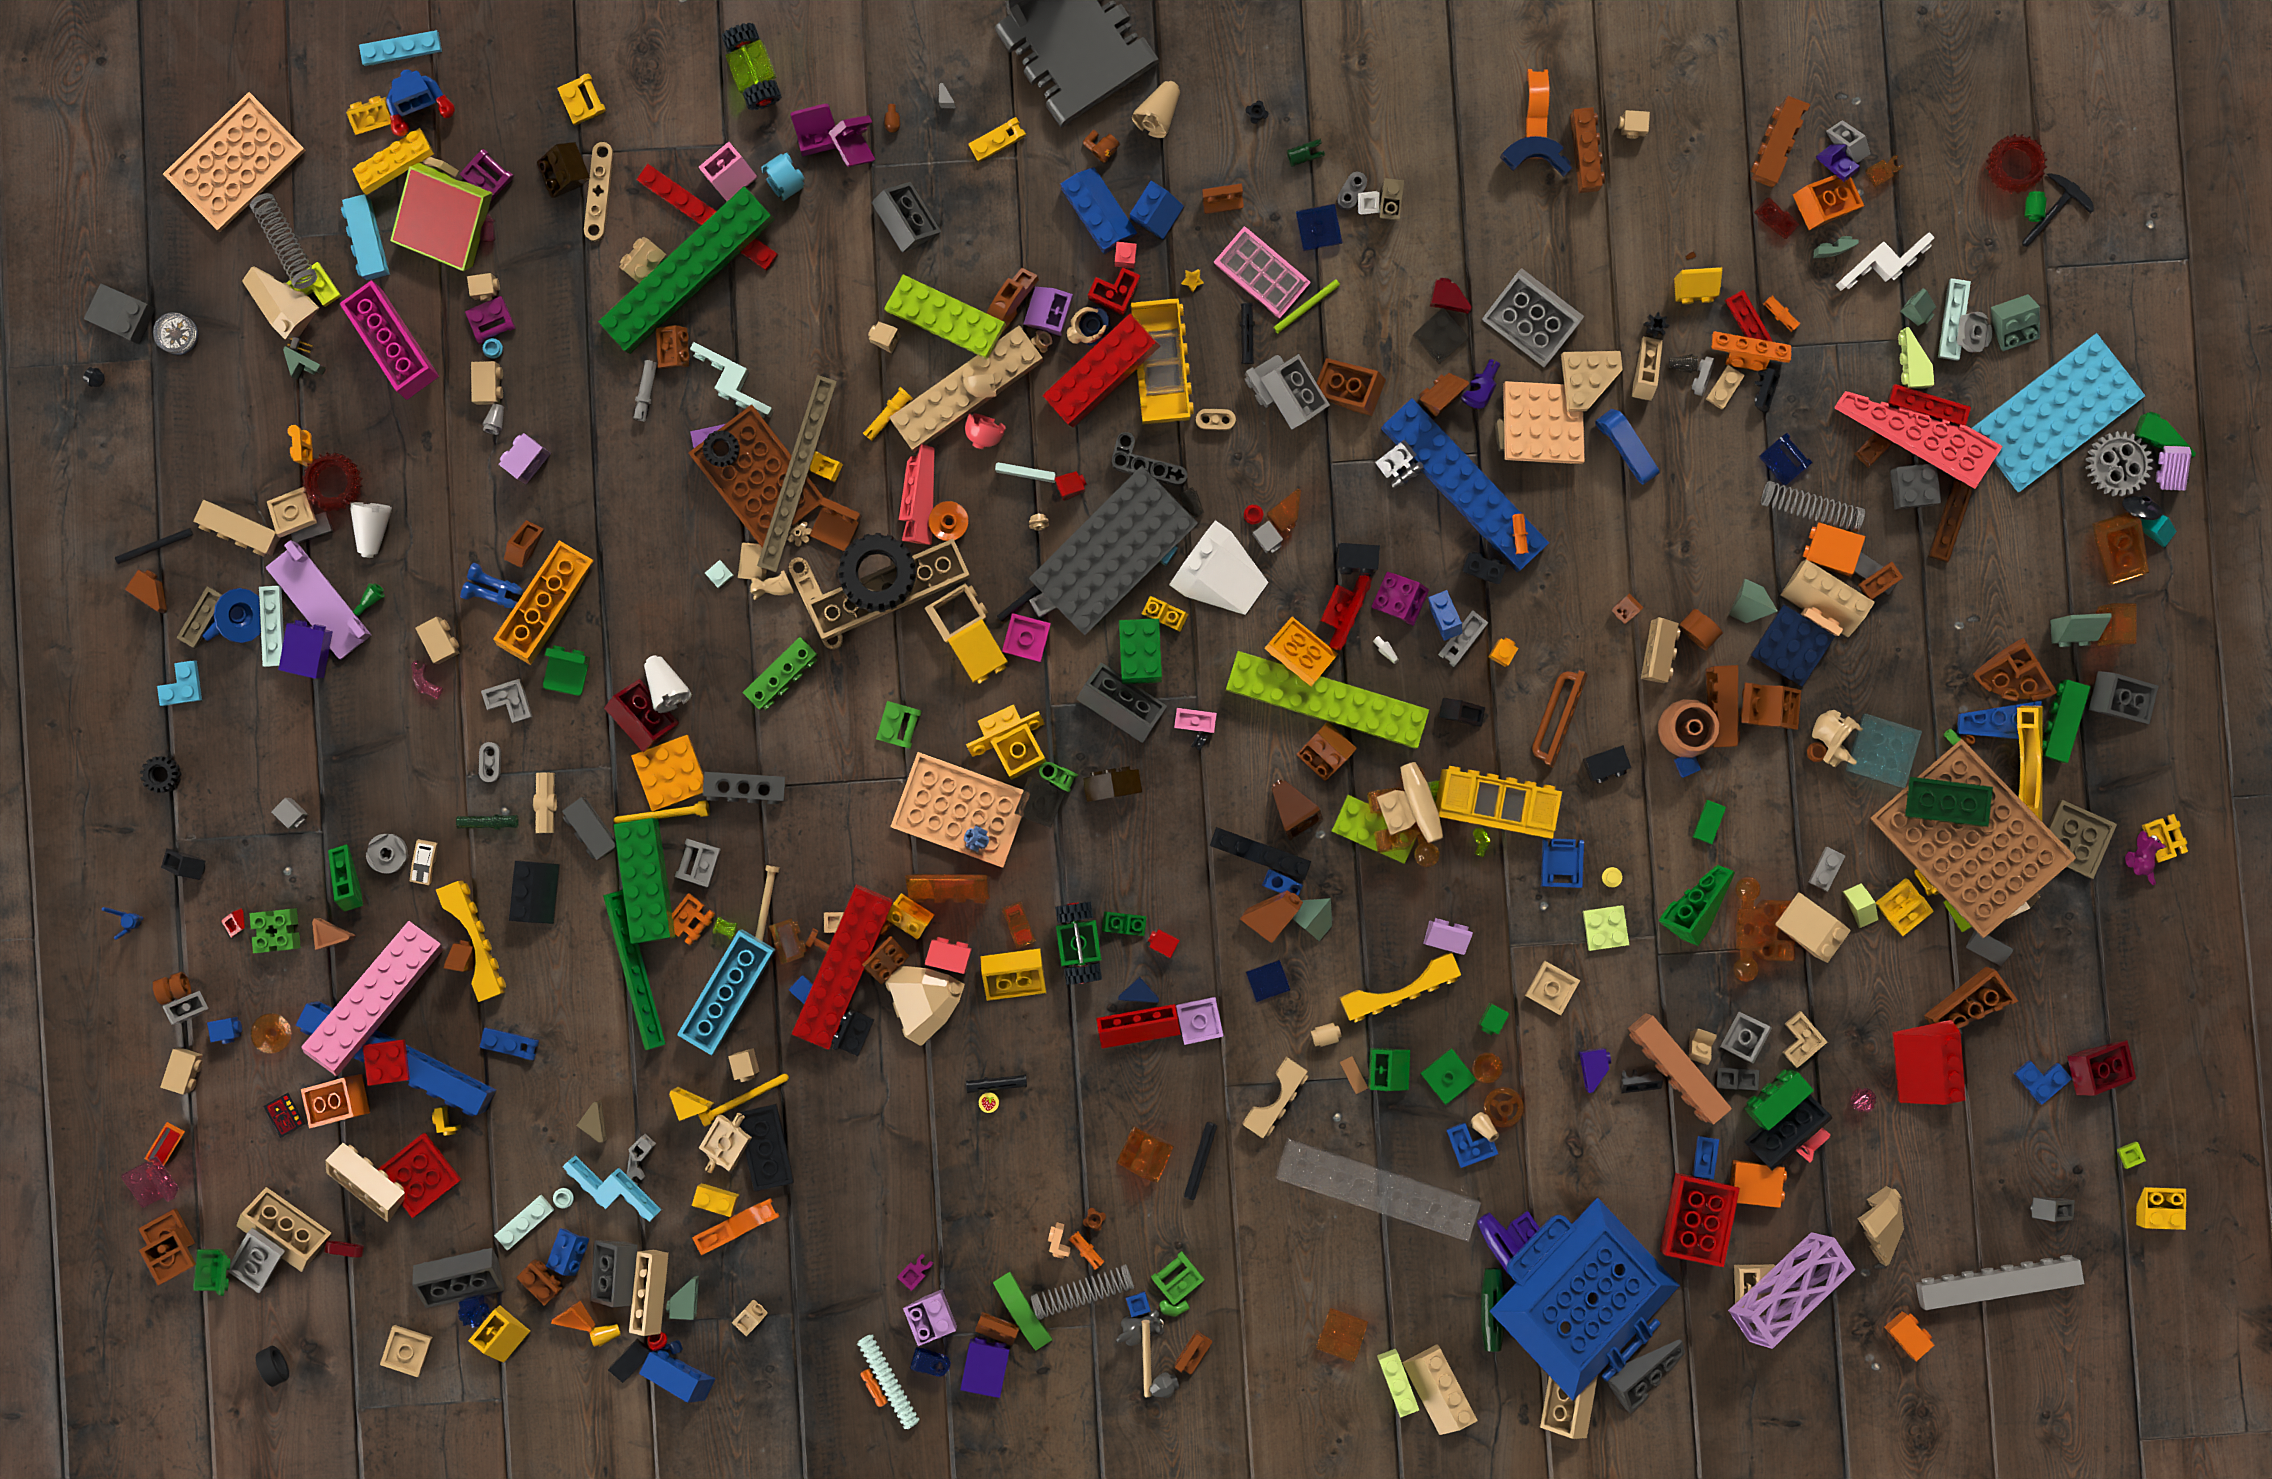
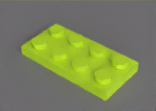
[1331,795,1420,864]

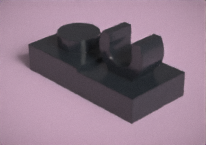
[1755,368,1780,413]
[1620,1069,1663,1093]

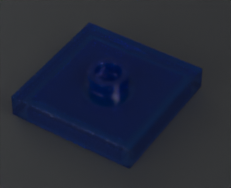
[1296,204,1342,251]

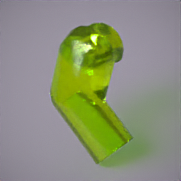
[1473,828,1490,858]

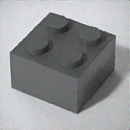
[1890,464,1941,510]

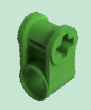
[1039,762,1078,793]

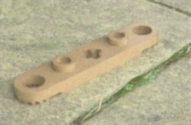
[584,142,614,241]
[789,557,843,650]

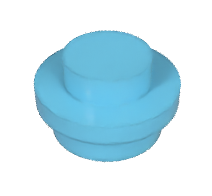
[483,338,503,359]

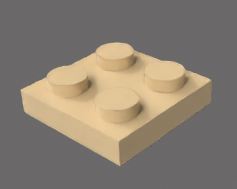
[267,487,317,538]
[1525,961,1580,1015]
[380,1325,433,1377]

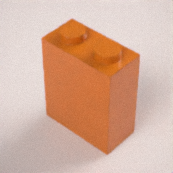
[1802,522,1866,577]
[1730,1160,1787,1208]

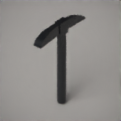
[2022,173,2094,247]

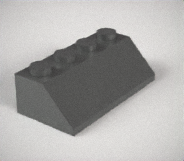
[1076,662,1167,743]
[412,1248,504,1308]

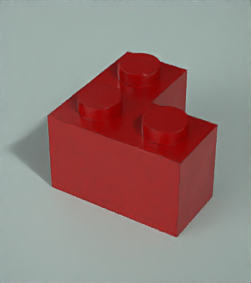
[1088,267,1141,316]

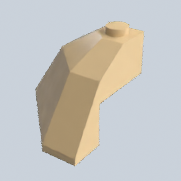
[885,966,965,1046]
[1857,1186,1904,1266]

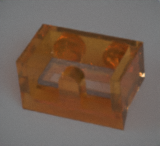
[769,918,807,964]

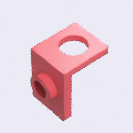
[1796,1128,1831,1162]

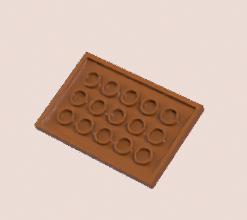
[688,404,823,548]

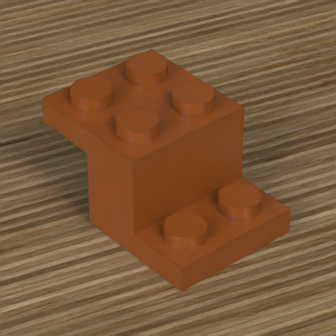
[1740,683,1801,730]
[139,1208,196,1286]

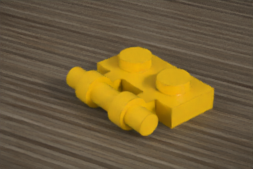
[2142,814,2188,863]

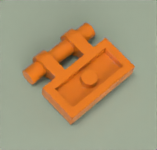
[672,893,716,946]

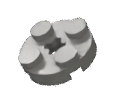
[1956,312,1992,352]
[366,834,409,873]

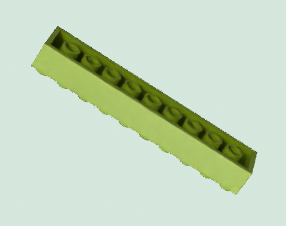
[1226,651,1429,749]

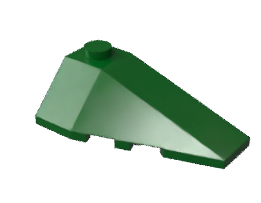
[1659,865,1735,946]

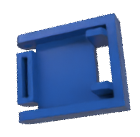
[1541,838,1584,888]

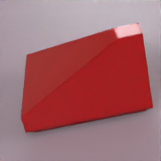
[221,908,245,938]

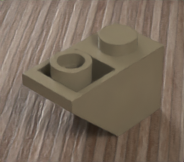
[1380,178,1404,220]

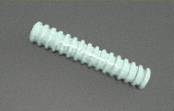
[857,1335,920,1429]

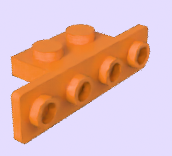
[1711,331,1791,372]

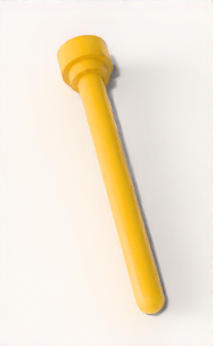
[613,800,710,824]
[698,1074,789,1127]

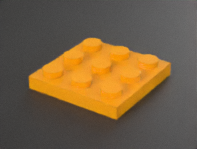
[1264,617,1338,687]
[631,735,704,812]

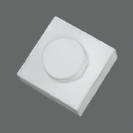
[1358,191,1380,214]

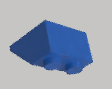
[1130,181,1184,240]

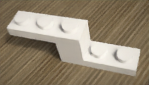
[1835,232,1934,291]

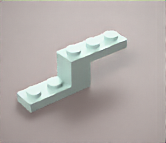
[690,342,774,418]

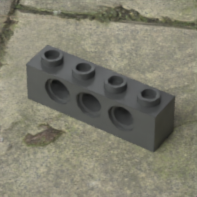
[703,772,785,805]

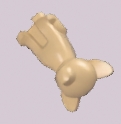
[750,571,794,600]

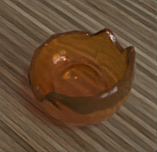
[1472,1053,1503,1084]

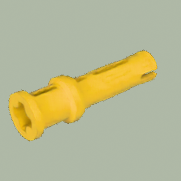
[863,387,913,441]

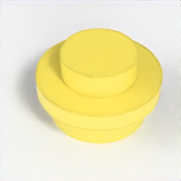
[1602,867,1622,887]

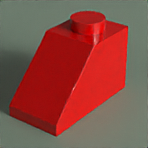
[1054,471,1087,501]

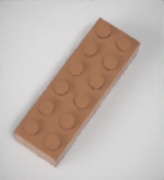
[1627,1013,1732,1124]

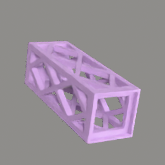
[1728,1232,1855,1349]

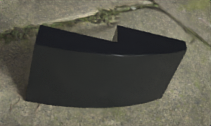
[608,1338,652,1383]

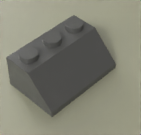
[871,182,941,252]
[590,1240,638,1307]

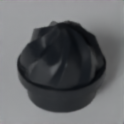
[83,367,105,387]

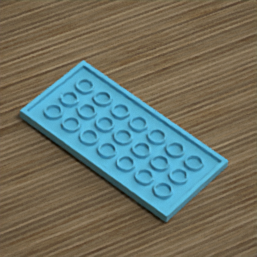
[1971,333,2145,492]

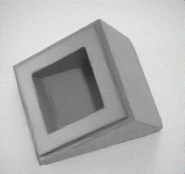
[939,83,955,108]

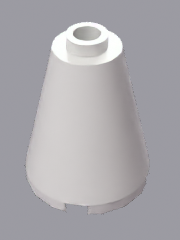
[350,502,392,558]
[644,655,692,713]

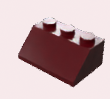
[604,679,679,752]

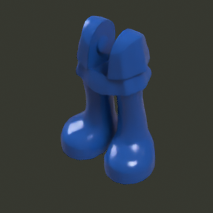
[460,563,523,608]

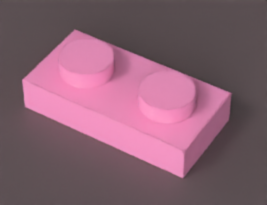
[1174,708,1217,733]

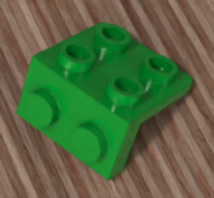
[543,645,590,696]
[193,1249,230,1296]

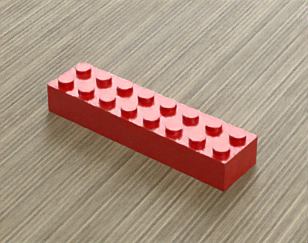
[792,884,893,1050]

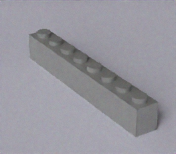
[1916,1255,2084,1310]

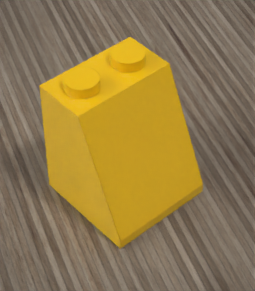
[947,619,1008,684]

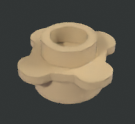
[1031,330,1052,353]
[1029,514,1049,531]

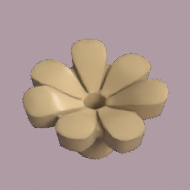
[788,521,812,546]

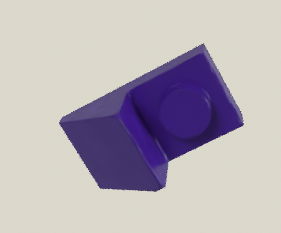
[1816,144,1859,182]

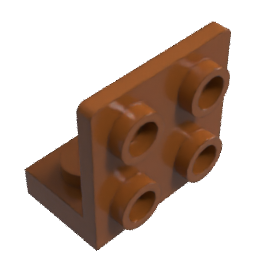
[810,497,862,552]
[863,936,909,985]

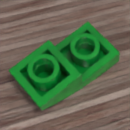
[1102,911,1147,936]

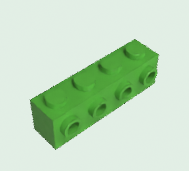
[742,637,819,710]

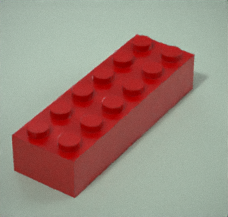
[1042,314,1161,428]

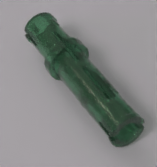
[456,814,519,830]

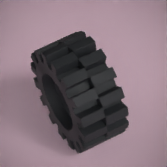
[703,430,740,467]
[140,756,182,793]

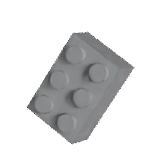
[1260,354,1330,429]

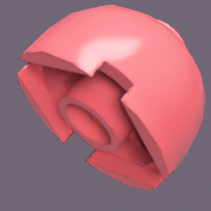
[965,413,1006,449]

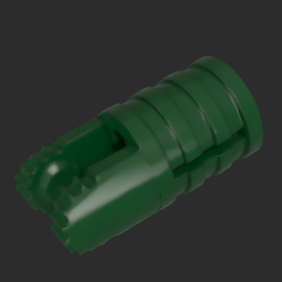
[1286,138,1325,167]

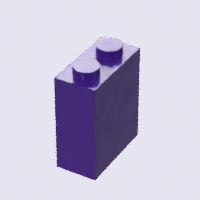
[278,620,333,679]
[960,1337,1010,1398]

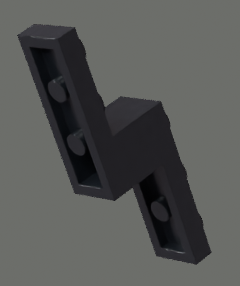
[1210,827,1311,880]

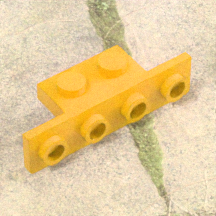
[966,704,1044,757]

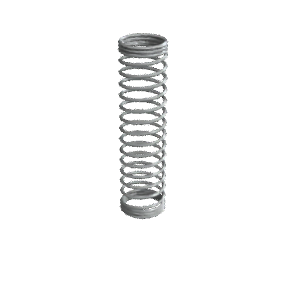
[250,193,317,289]
[1761,481,1865,533]
[1031,1264,1134,1320]

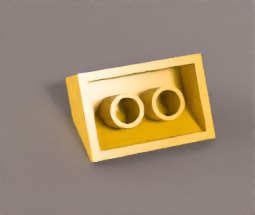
[981,949,1046,1001]

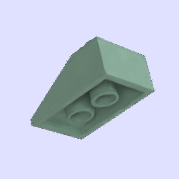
[2050,613,2112,647]

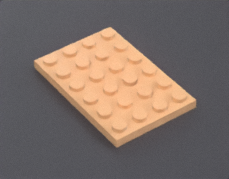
[163,92,306,232]
[891,752,1030,868]

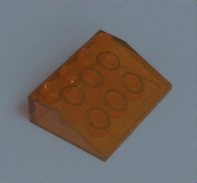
[906,874,990,903]

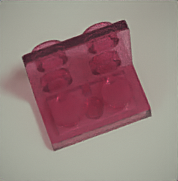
[121,1156,179,1208]

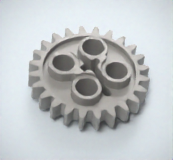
[2086,431,2153,497]

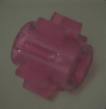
[1850,1087,1876,1113]

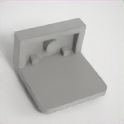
[1244,355,1284,408]

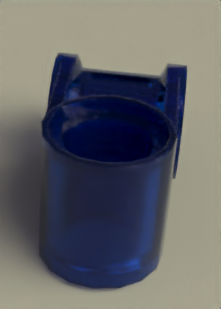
[910,1347,951,1377]

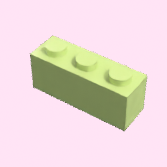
[1377,1349,1419,1417]

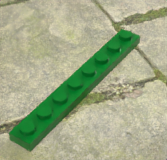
[603,890,666,1050]

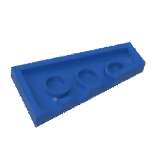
[1957,701,2041,739]

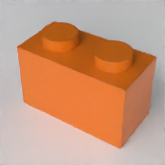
[1884,1311,1935,1361]

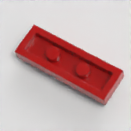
[1725,290,1773,342]

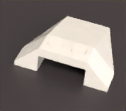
[1169,520,1268,615]

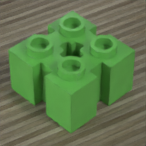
[249,908,301,953]

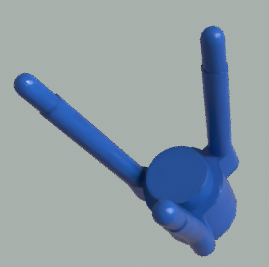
[102,907,143,940]

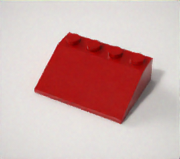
[1892,1020,1966,1105]
[1660,1172,1740,1267]

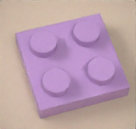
[1176,997,1223,1045]

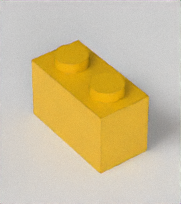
[692,1183,740,1217]

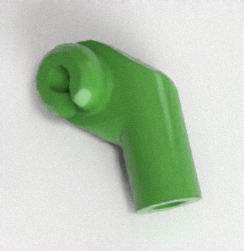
[1159,1300,1190,1317]

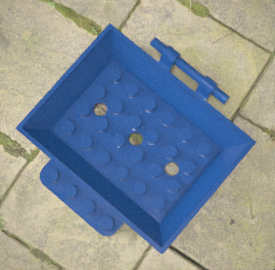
[1489,1197,1680,1401]

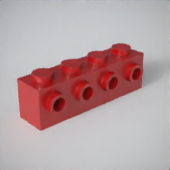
[1096,1004,1181,1048]

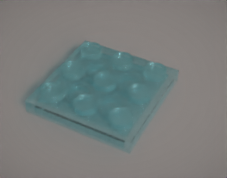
[1846,713,1922,788]

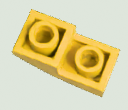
[1142,596,1188,632]

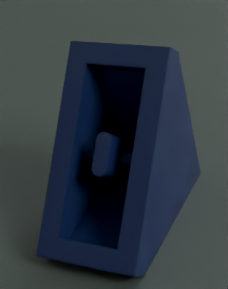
[1118,976,1159,1002]

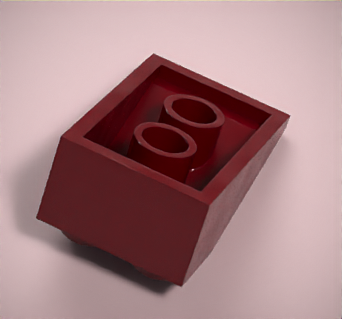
[2067,1040,2136,1096]

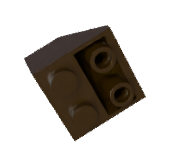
[537,142,590,198]

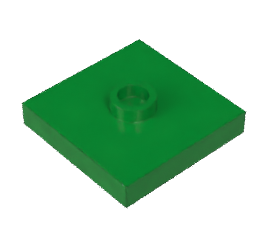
[1420,1048,1477,1105]

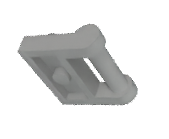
[674,838,721,887]

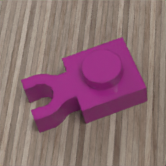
[897,1253,933,1291]

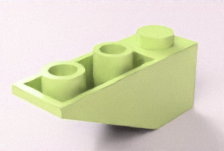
[1898,327,1934,389]

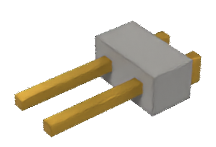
[288,337,313,353]

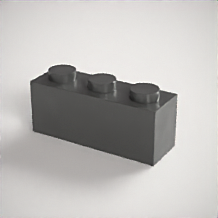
[562,797,617,860]

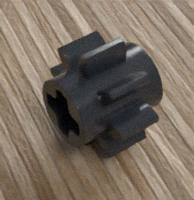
[1643,312,1670,338]

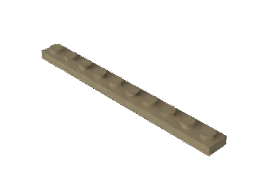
[757,375,837,572]

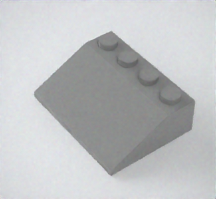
[1482,268,1584,367]

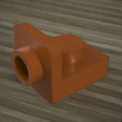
[1612,593,1644,624]

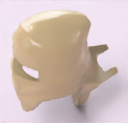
[1812,710,1863,767]

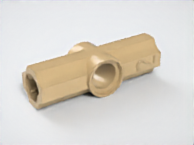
[533,773,557,833]

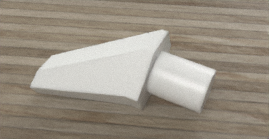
[1373,636,1399,664]

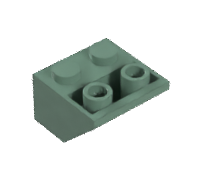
[1991,294,2040,351]

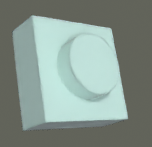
[705,560,734,588]

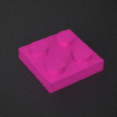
[1002,613,1051,662]

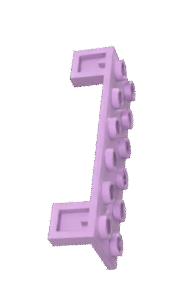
[266,540,371,659]

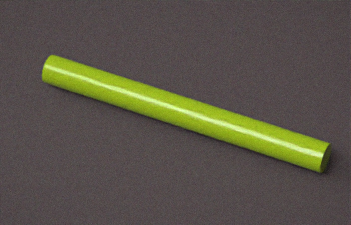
[1273,279,1340,334]

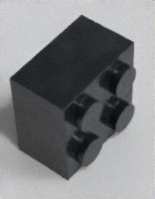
[1335,543,1380,576]

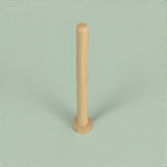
[755,865,780,941]

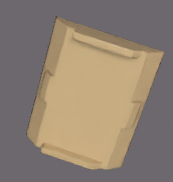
[738,543,767,581]

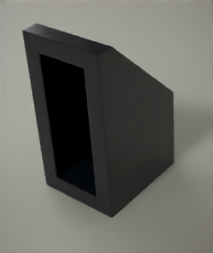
[1439,698,1485,727]
[161,848,206,880]

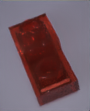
[1754,197,1800,239]

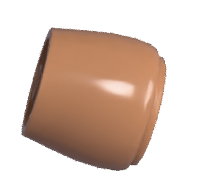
[1658,699,1719,758]

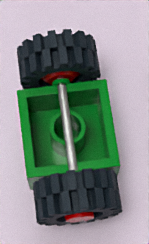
[1055,902,1102,985]

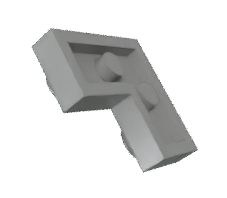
[481,679,533,723]

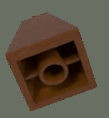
[1272,780,1323,840]

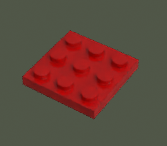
[377,1133,462,1218]

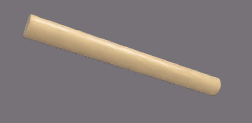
[1142,1320,1152,1397]

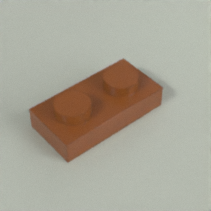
[1858,562,1904,600]

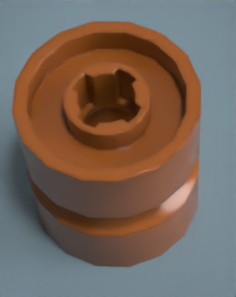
[153,972,191,1005]

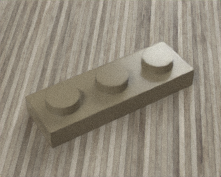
[177,586,223,648]

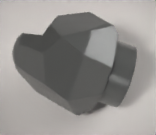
[1149,1372,1180,1398]

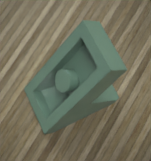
[283,346,326,379]

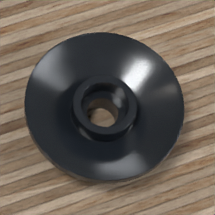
[2122,496,2163,520]

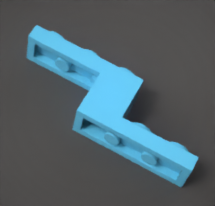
[563,1155,661,1222]

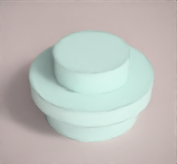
[553,1188,574,1208]

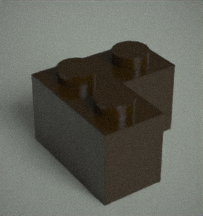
[1083,766,1142,802]

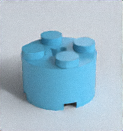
[761,153,805,201]

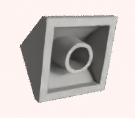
[1720,1012,1772,1064]

